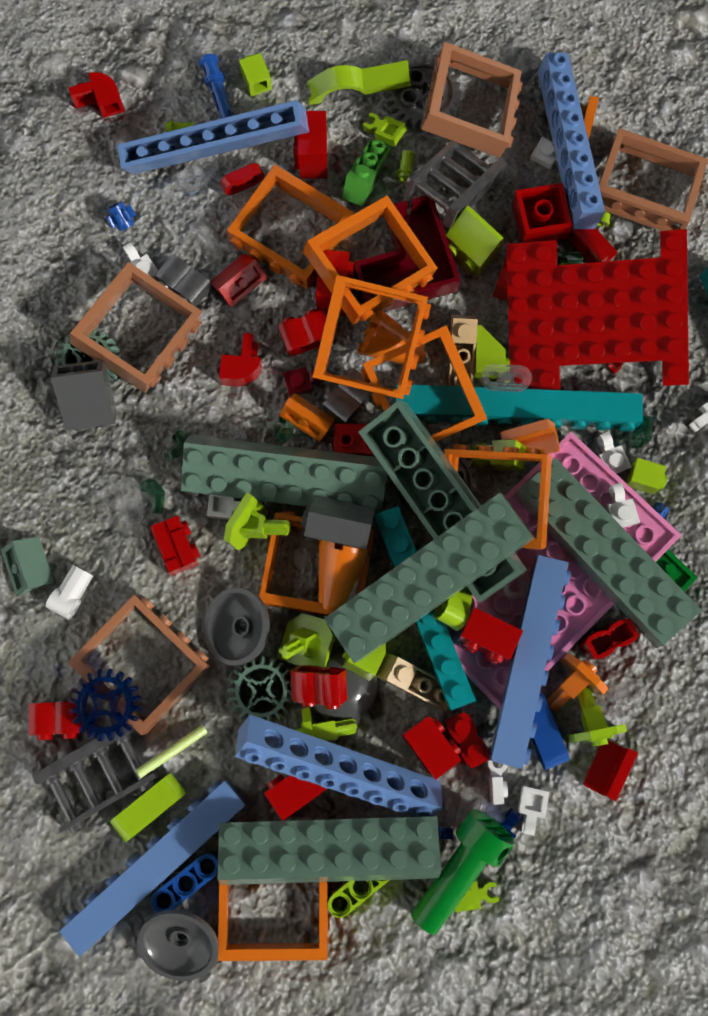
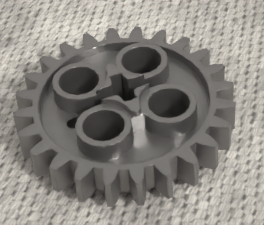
[386,58,461,132]

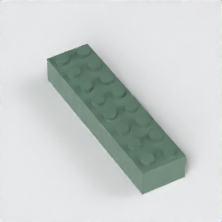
[359,400,527,603]
[181,435,387,515]
[515,457,702,648]
[324,493,535,663]
[218,816,441,885]

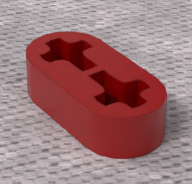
[220,163,265,196]

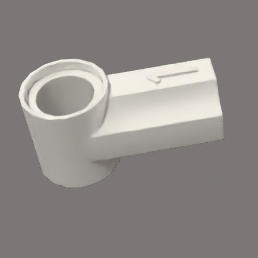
[46,565,93,620]

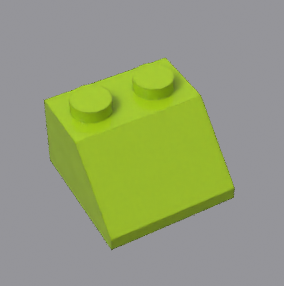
[446,205,503,277]

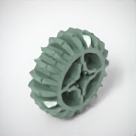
[54,329,122,386]
[227,656,295,723]

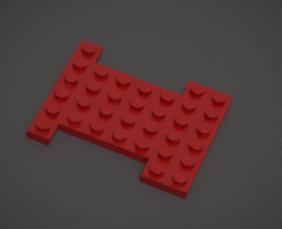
[506,229,689,390]

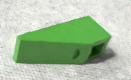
[342,138,392,207]

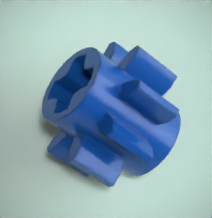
[105,201,136,231]

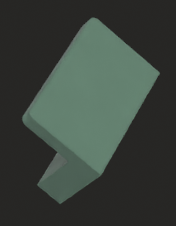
[1,537,54,597]

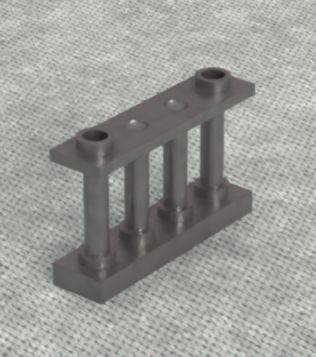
[404,140,507,229]
[31,722,160,834]

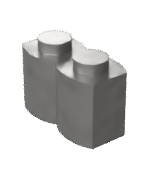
[154,254,212,307]
[322,369,373,424]

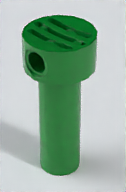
[411,809,516,935]

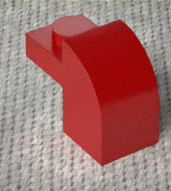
[68,72,125,118]
[219,333,263,387]

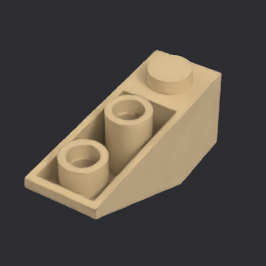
[448,315,478,386]
[376,653,448,712]

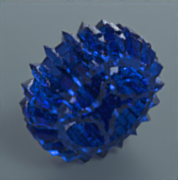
[69,668,142,741]

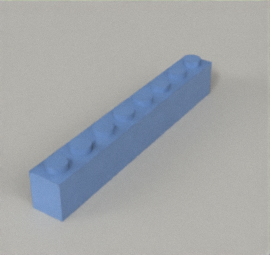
[117,100,309,174]
[489,555,571,769]
[59,779,247,957]

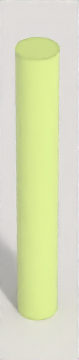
[135,725,208,779]

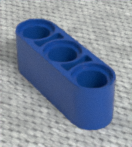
[530,690,570,770]
[151,851,218,913]

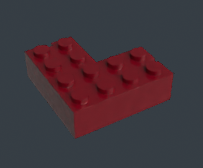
[354,195,461,312]

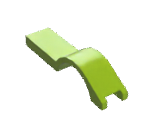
[307,60,411,105]

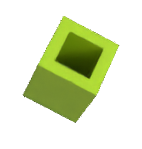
[239,53,272,97]
[626,458,668,495]

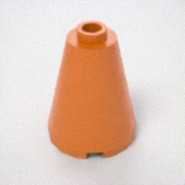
[357,309,427,364]
[318,540,370,611]

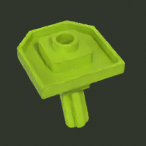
[224,492,290,551]
[276,613,335,667]
[566,687,627,747]
[297,707,357,741]

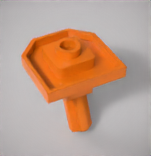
[546,652,608,711]

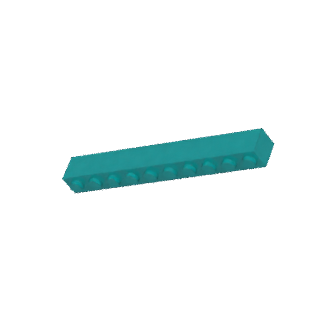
[395,384,643,432]

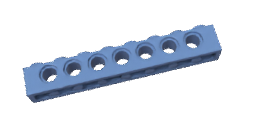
[537,53,605,229]
[235,715,442,817]

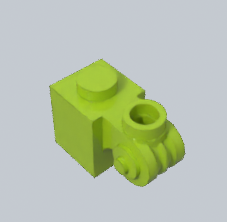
[471,440,526,471]

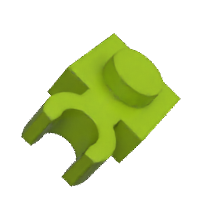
[363,113,407,147]
[454,880,499,913]

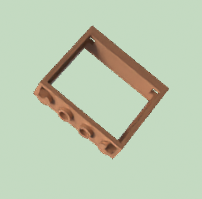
[421,41,523,158]
[598,128,708,231]
[70,262,202,393]
[68,594,211,735]

